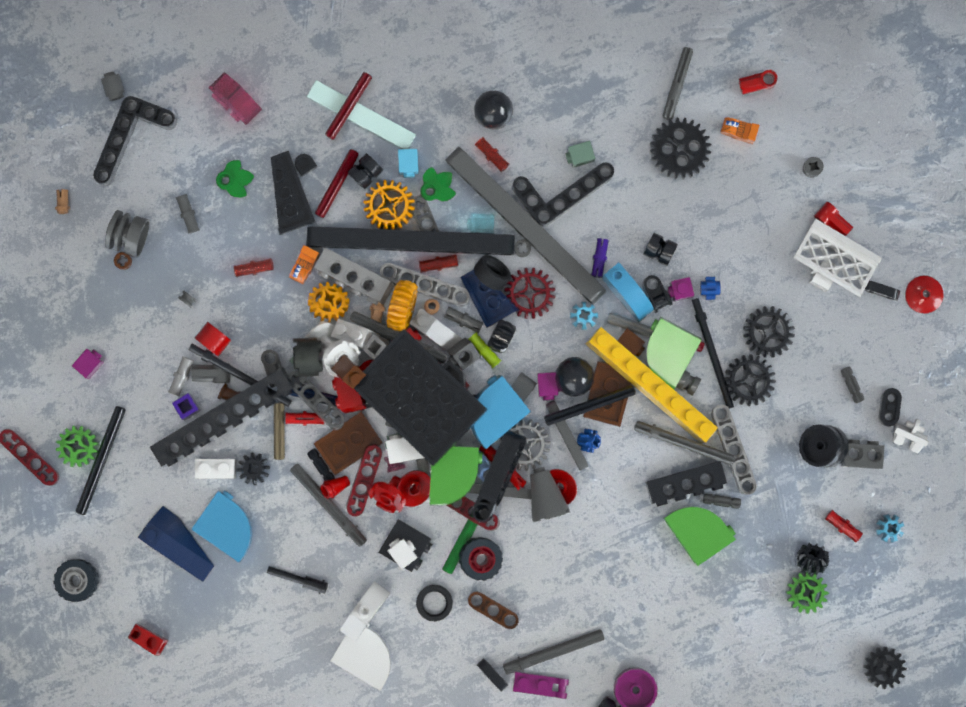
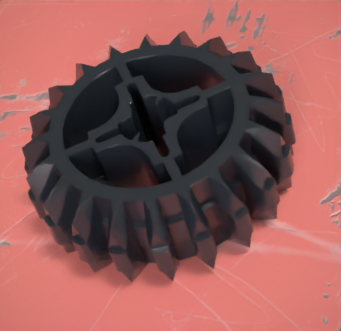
[743,306,795,358]
[724,354,776,406]

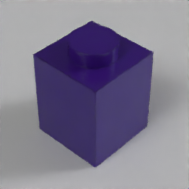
[172,393,201,421]

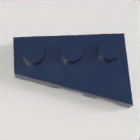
[460,270,519,328]

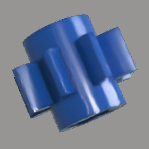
[700,277,721,300]
[577,428,601,453]

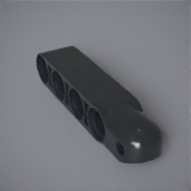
[473,430,526,523]

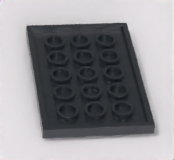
[354,329,488,466]

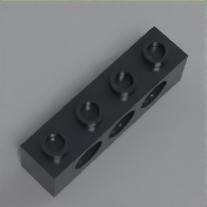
[645,461,727,507]

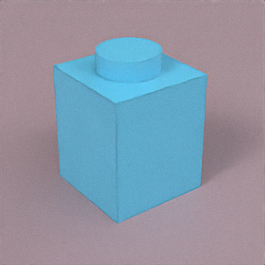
[398,149,419,178]

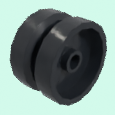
[799,424,849,468]

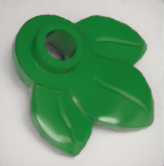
[216,160,254,198]
[420,167,456,202]

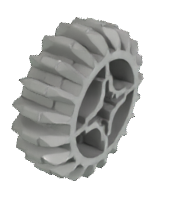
[499,419,551,471]

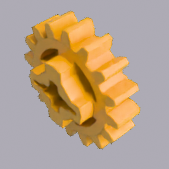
[307,282,350,323]

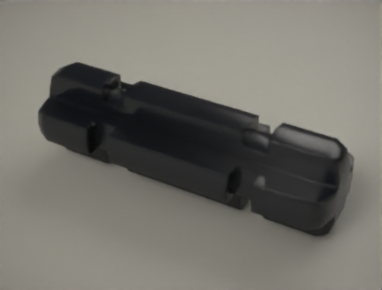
[307,448,335,481]

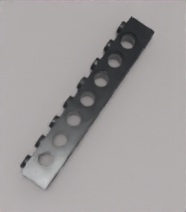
[150,367,295,467]

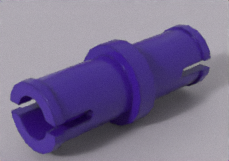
[591,238,609,278]

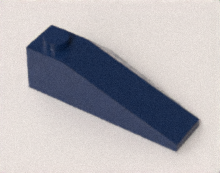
[137,506,214,582]

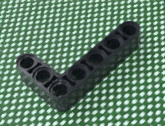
[93,96,177,186]
[513,162,614,226]

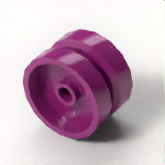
[614,668,658,707]

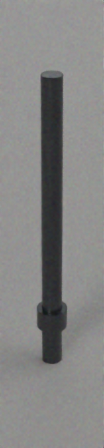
[691,298,734,409]
[188,343,292,407]

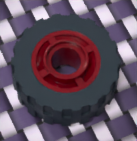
[459,537,503,581]

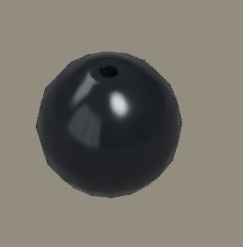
[474,91,513,129]
[555,357,595,397]

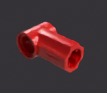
[738,70,778,95]
[814,202,853,236]

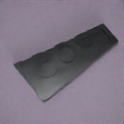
[271,151,315,235]

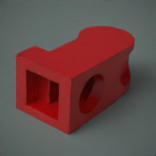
[128,623,168,656]

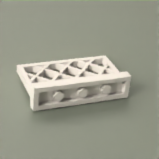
[793,219,882,297]

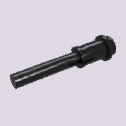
[267,566,328,595]

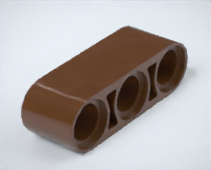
[468,591,519,629]

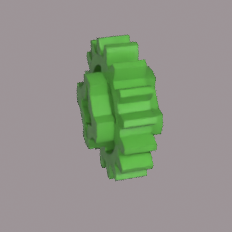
[56,426,99,467]
[786,572,829,614]

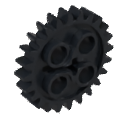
[649,117,712,179]

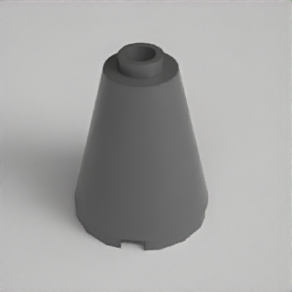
[530,467,570,522]

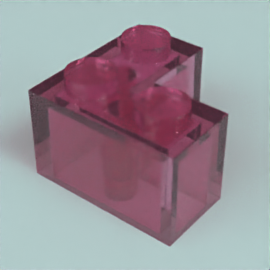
[208,72,262,125]

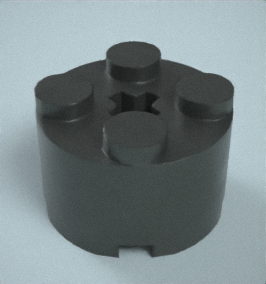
[293,337,323,377]

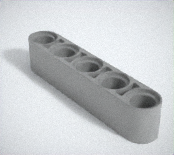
[380,263,470,307]
[711,405,757,495]

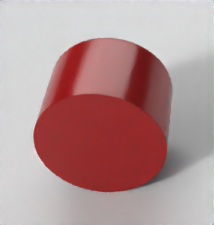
[195,321,232,357]

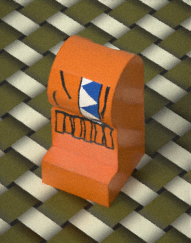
[720,117,760,144]
[289,245,320,285]

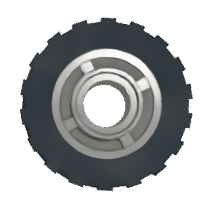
[53,559,99,602]

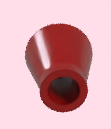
[320,475,350,499]

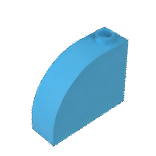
[602,262,654,322]
[471,375,531,449]
[191,490,252,562]

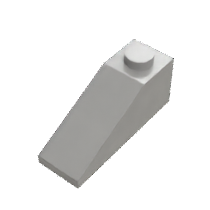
[410,308,462,351]

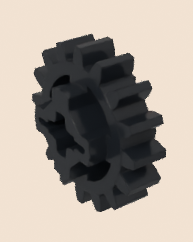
[863,646,907,689]

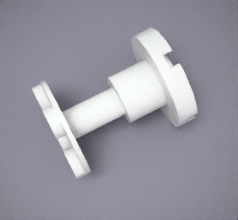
[304,321,360,377]

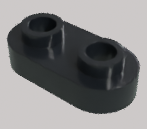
[879,388,902,427]

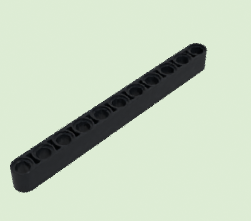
[306,226,515,255]

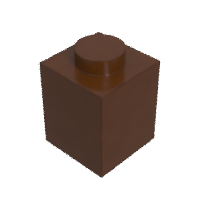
[617,328,645,357]
[331,355,366,389]

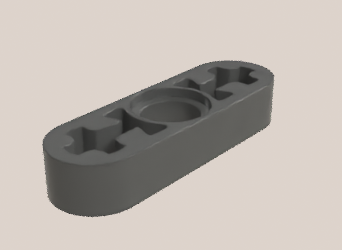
[411,197,439,232]

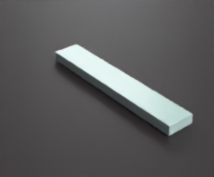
[307,80,416,149]

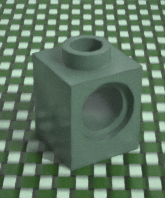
[565,141,596,168]

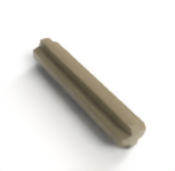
[274,403,285,460]

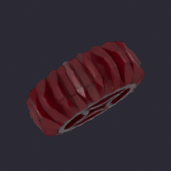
[504,268,556,319]

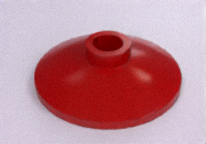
[905,276,944,314]
[550,469,577,505]
[397,470,431,507]

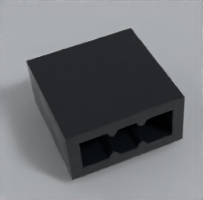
[378,519,433,572]

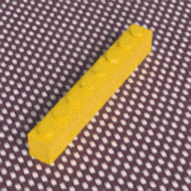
[585,327,718,443]

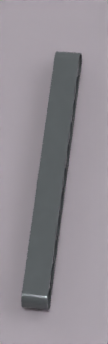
[445,146,607,305]

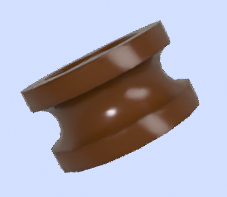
[114,252,132,270]

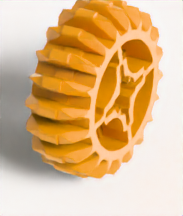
[363,180,415,230]
[386,280,418,331]

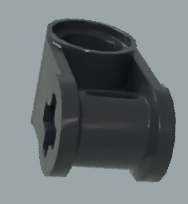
[642,275,673,313]

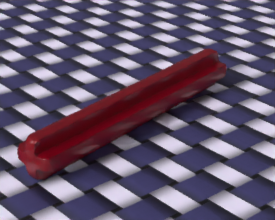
[325,72,372,140]
[315,149,359,218]

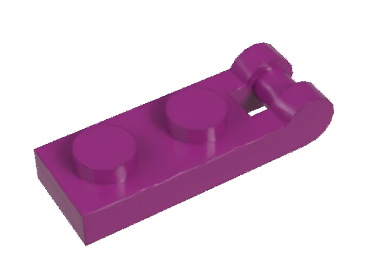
[513,672,569,699]

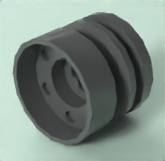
[105,210,150,258]

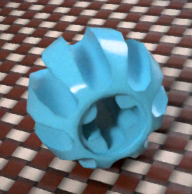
[570,302,598,330]
[876,514,905,543]

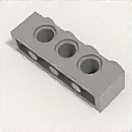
[314,248,394,305]

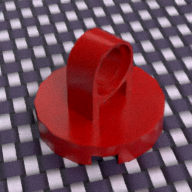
[369,475,406,513]

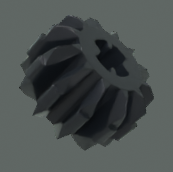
[488,320,516,353]
[237,452,270,485]
[796,542,830,576]

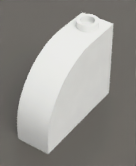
[340,581,390,642]
[331,624,391,691]

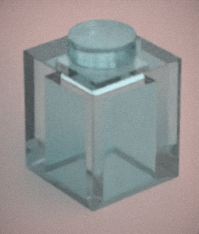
[467,213,494,234]

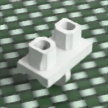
[892,419,929,453]

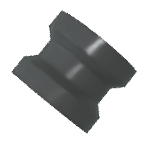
[803,157,824,178]

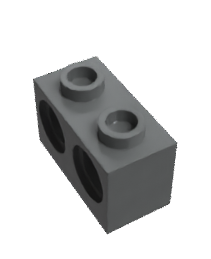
[841,440,884,469]

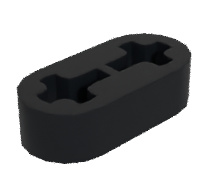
[864,280,901,301]
[477,658,508,692]

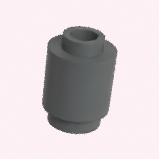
[101,71,125,101]

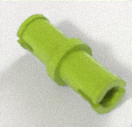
[468,332,502,369]

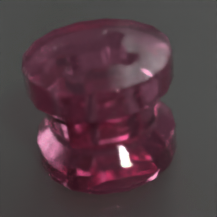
[384,457,406,473]

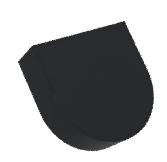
[295,154,317,177]

